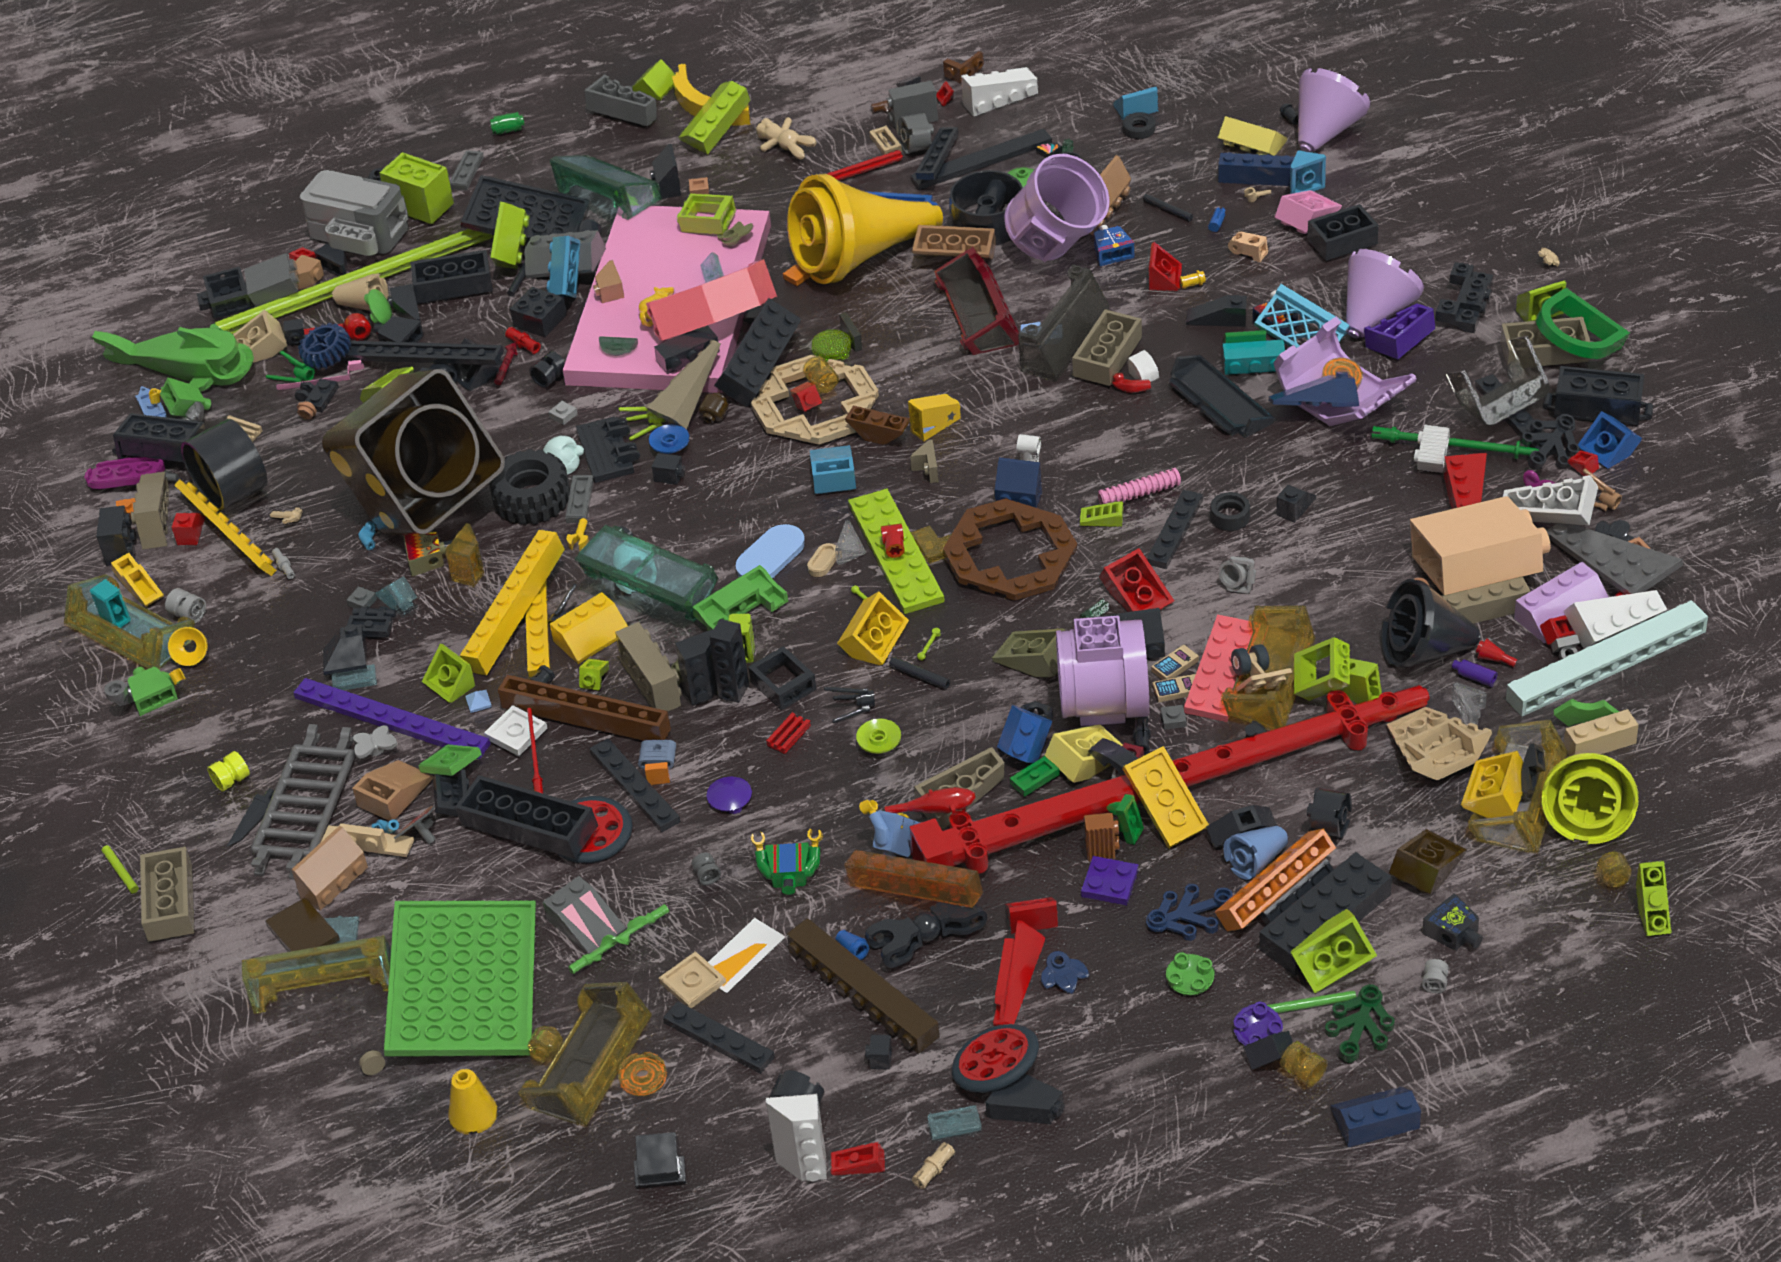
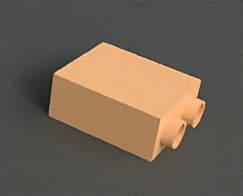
[1410,496,1550,595]

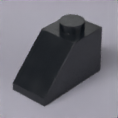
[314,242,347,277]
[1276,485,1317,523]

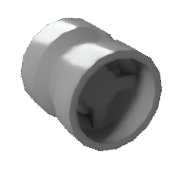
[1422,959,1449,993]

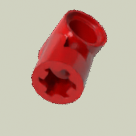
[881,523,905,558]

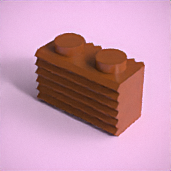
[1084,813,1120,861]

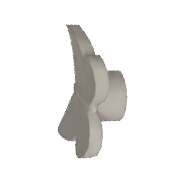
[353,726,397,758]

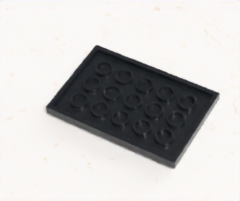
[461,175,590,243]

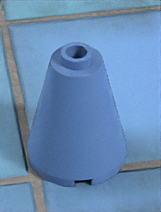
[1223,826,1288,880]

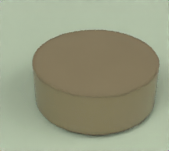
[359,1051,385,1075]

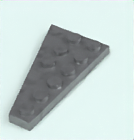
[1546,523,1683,595]

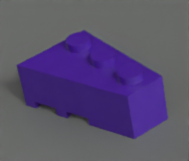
[1364,303,1435,359]

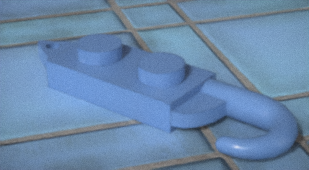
[136,386,167,418]

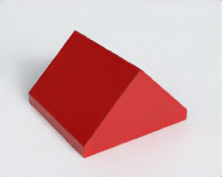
[1149,242,1182,291]
[1005,897,1058,934]

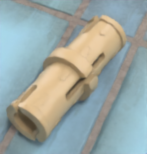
[912,1142,955,1189]

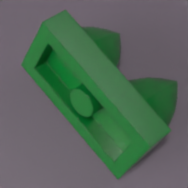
[1106,794,1144,844]

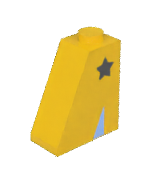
[908,394,961,441]

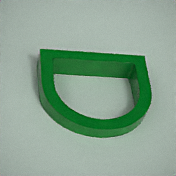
[1536,288,1630,359]

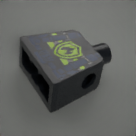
[1422,893,1483,950]

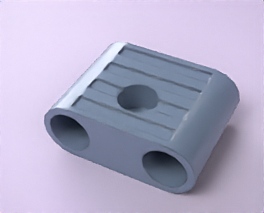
[638,740,676,769]

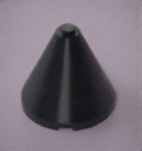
[1381,579,1481,668]

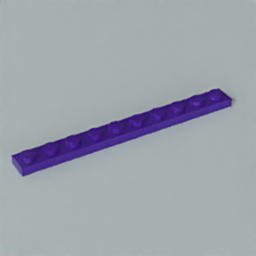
[293,678,491,759]

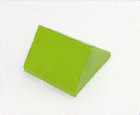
[632,59,676,101]
[422,644,475,703]

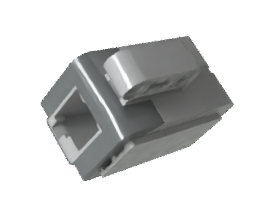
[300,170,408,256]

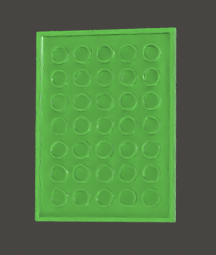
[384,901,536,1056]

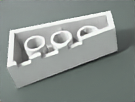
[961,67,1038,117]
[1503,475,1598,525]
[1563,590,1667,649]

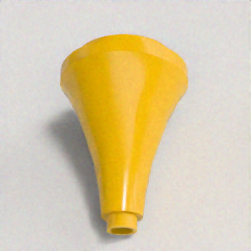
[787,174,943,284]

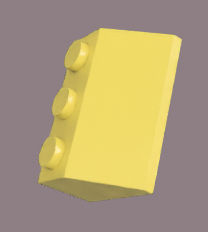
[1218,116,1288,156]

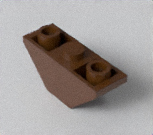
[845,405,910,445]

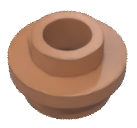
[297,401,317,419]

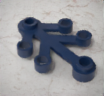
[1146,884,1233,941]

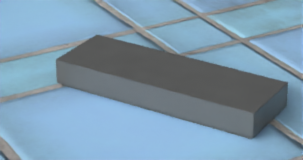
[450,150,484,191]
[565,475,594,523]

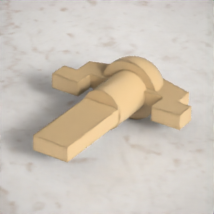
[270,508,303,524]

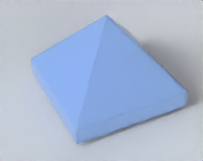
[465,690,492,713]

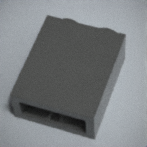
[886,80,938,130]
[244,253,299,307]

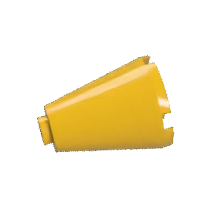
[448,1069,497,1134]

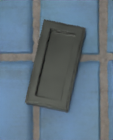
[839,312,862,352]

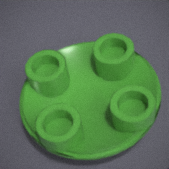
[364,289,393,324]
[1166,952,1214,995]

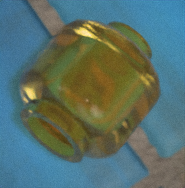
[1596,851,1632,887]
[527,1026,563,1062]

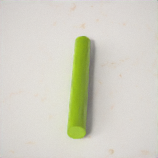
[102,845,139,893]

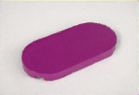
[84,457,165,489]

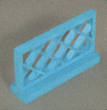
[1254,284,1349,348]

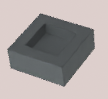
[346,586,377,608]
[1161,705,1186,730]

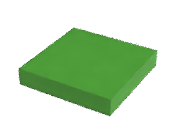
[418,744,482,776]

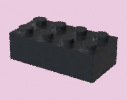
[411,250,493,303]

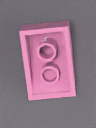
[1275,190,1342,234]

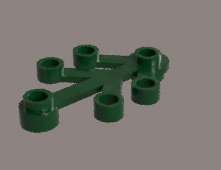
[1325,984,1395,1063]

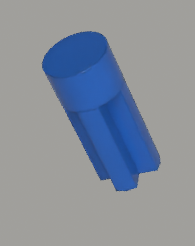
[1208,207,1225,232]

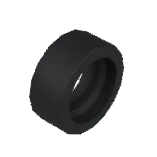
[1210,492,1250,531]

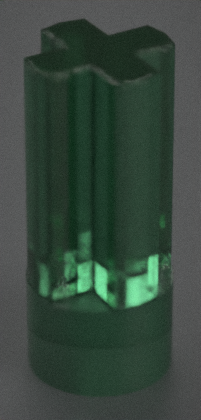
[1062,139,1074,153]
[1080,599,1110,619]

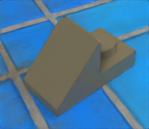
[910,439,938,483]

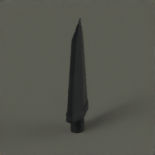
[226,788,274,847]

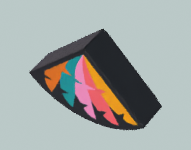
[1036,143,1062,158]

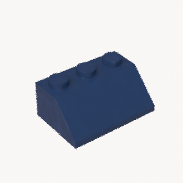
[1331,1087,1421,1147]

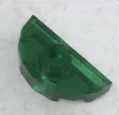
[599,336,638,356]

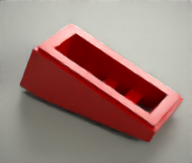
[1540,615,1576,644]

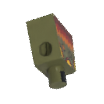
[404,532,454,576]

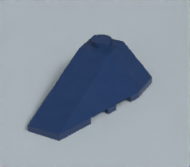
[1268,371,1359,407]

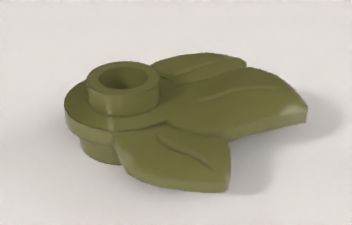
[717,221,753,246]

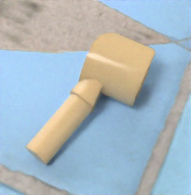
[1244,187,1271,202]

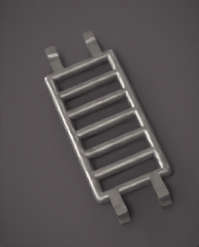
[251,724,355,880]

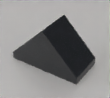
[1243,1031,1297,1070]

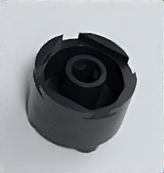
[1307,787,1352,838]
[768,1070,825,1105]

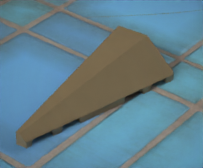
[645,340,721,429]

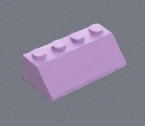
[1514,562,1608,644]

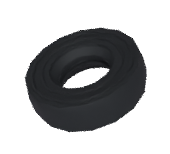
[1123,112,1156,139]

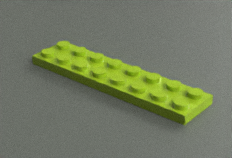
[848,489,945,614]

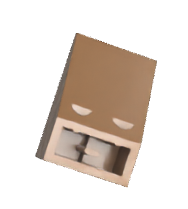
[352,760,434,821]

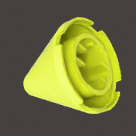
[1542,753,1638,844]

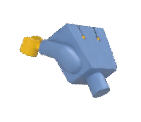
[859,800,920,857]

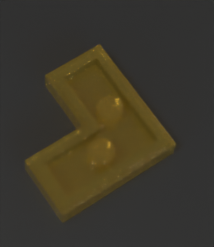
[911,526,967,563]

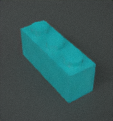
[1223,340,1285,375]

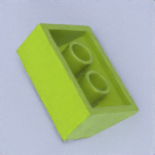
[490,202,529,269]

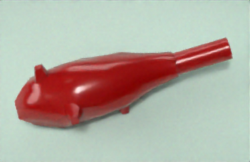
[885,787,976,814]

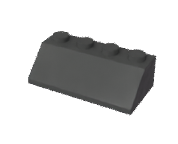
[525,230,606,278]

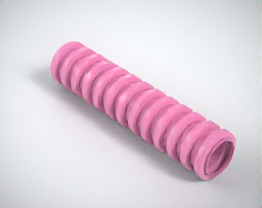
[1098,468,1181,505]

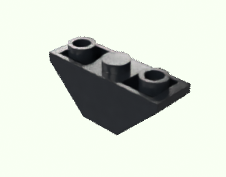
[1205,805,1277,849]

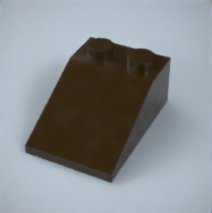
[1389,829,1467,894]

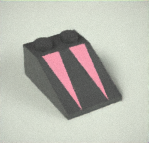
[543,876,627,954]

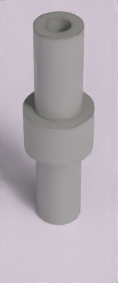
[272,548,295,579]

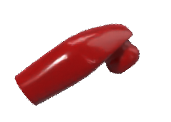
[1112,373,1151,393]

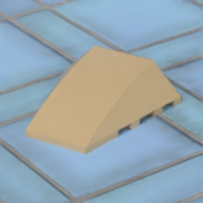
[1387,707,1492,780]

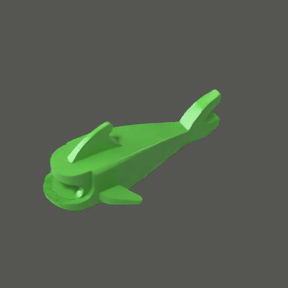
[92,324,254,392]

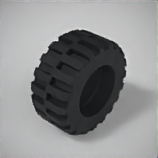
[489,449,570,525]

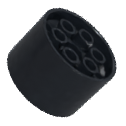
[181,419,268,511]

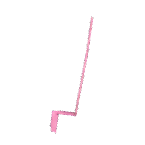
[276,360,364,390]

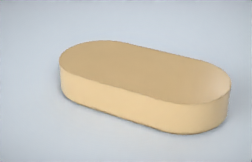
[807,543,839,577]

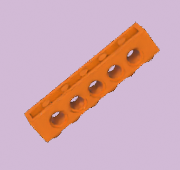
[1215,829,1336,931]

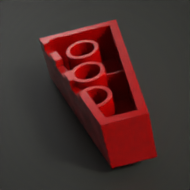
[1443,453,1487,509]

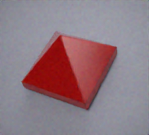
[936,81,954,106]

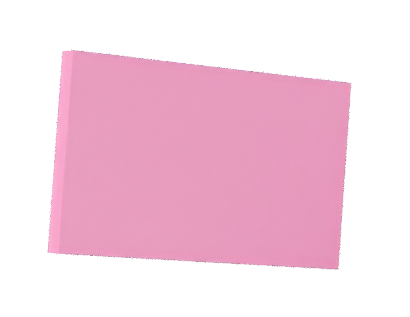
[563,205,771,393]

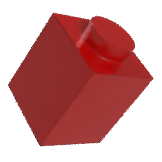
[790,382,822,411]

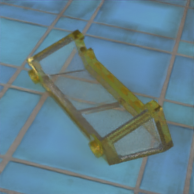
[1468,720,1568,853]

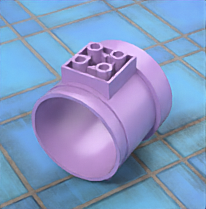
[1004,154,1109,262]
[1056,616,1149,726]

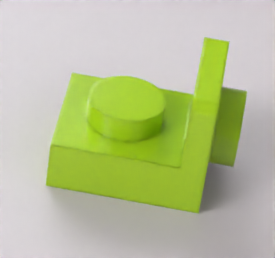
[579,659,609,690]

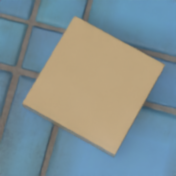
[659,951,726,1008]

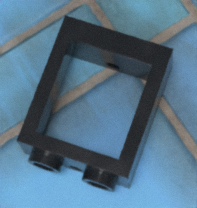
[203,267,252,318]
[748,646,817,711]

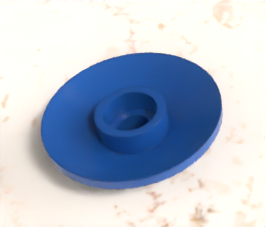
[649,424,689,454]

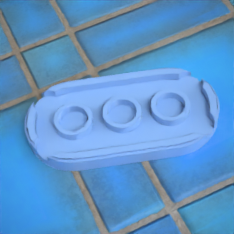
[736,525,804,578]

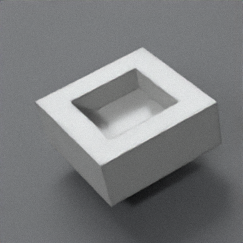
[548,401,577,425]

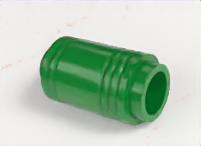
[490,112,525,135]

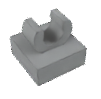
[1551,635,1580,660]

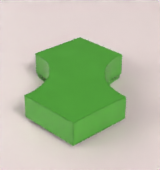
[1554,699,1619,727]

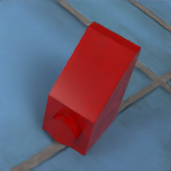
[172,513,206,545]

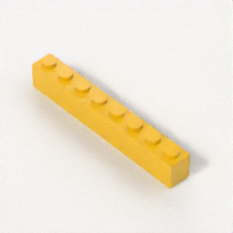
[460,530,565,675]

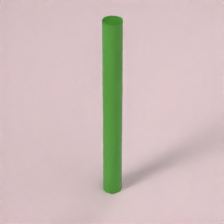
[1267,990,1356,1013]

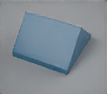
[1113,87,1158,120]
[1290,151,1326,194]

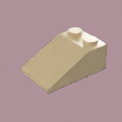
[233,310,287,363]

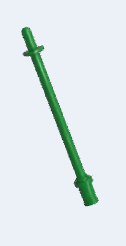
[1372,426,1539,460]

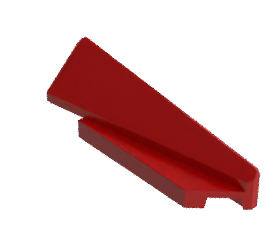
[993,920,1045,1026]

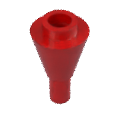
[1476,638,1518,667]

